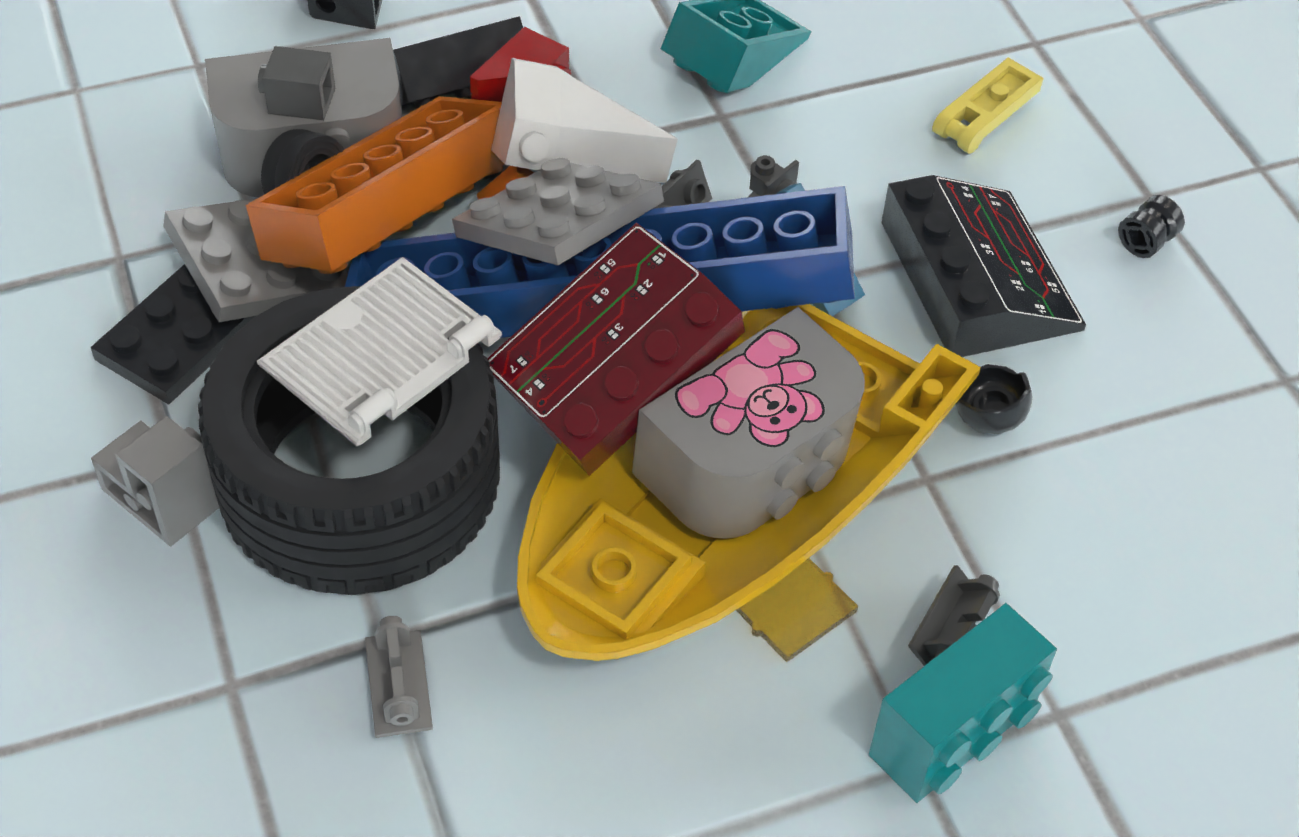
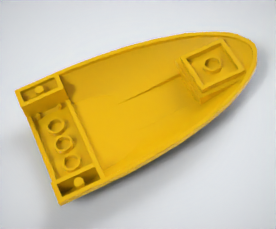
[517,304,981,661]

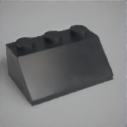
[393,16,523,110]

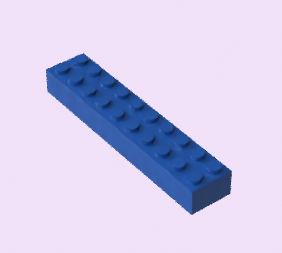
[345,186,855,338]

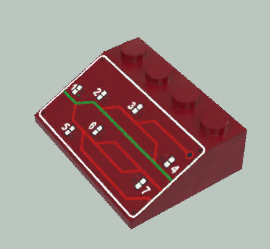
[487,223,745,476]

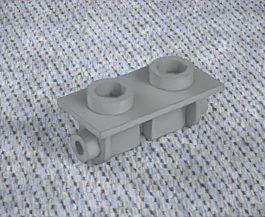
[365,616,433,738]

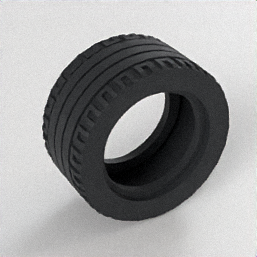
[198,286,500,595]

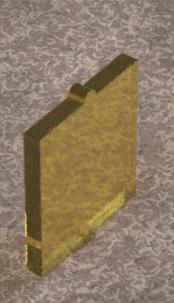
[736,558,858,662]

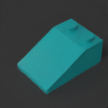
[660,0,812,93]

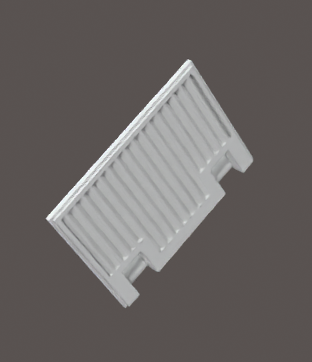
[257,257,502,446]

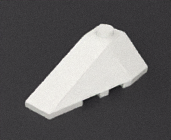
[491,58,678,183]

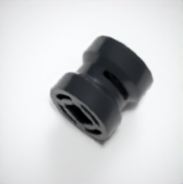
[1118,195,1185,258]

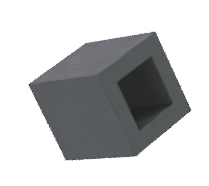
[258,46,336,121]

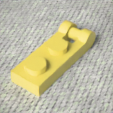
[932,57,1043,154]

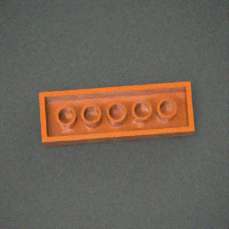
[245,96,504,274]

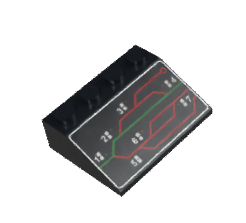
[881,175,1086,357]

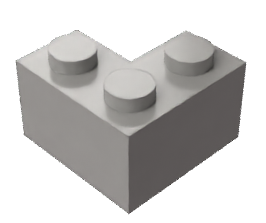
[91,416,219,547]

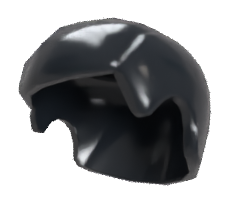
[956,364,1032,434]

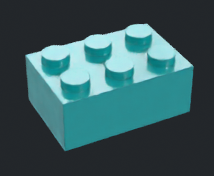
[869,603,1057,803]

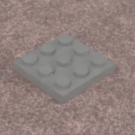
[452,158,664,265]
[163,198,349,322]

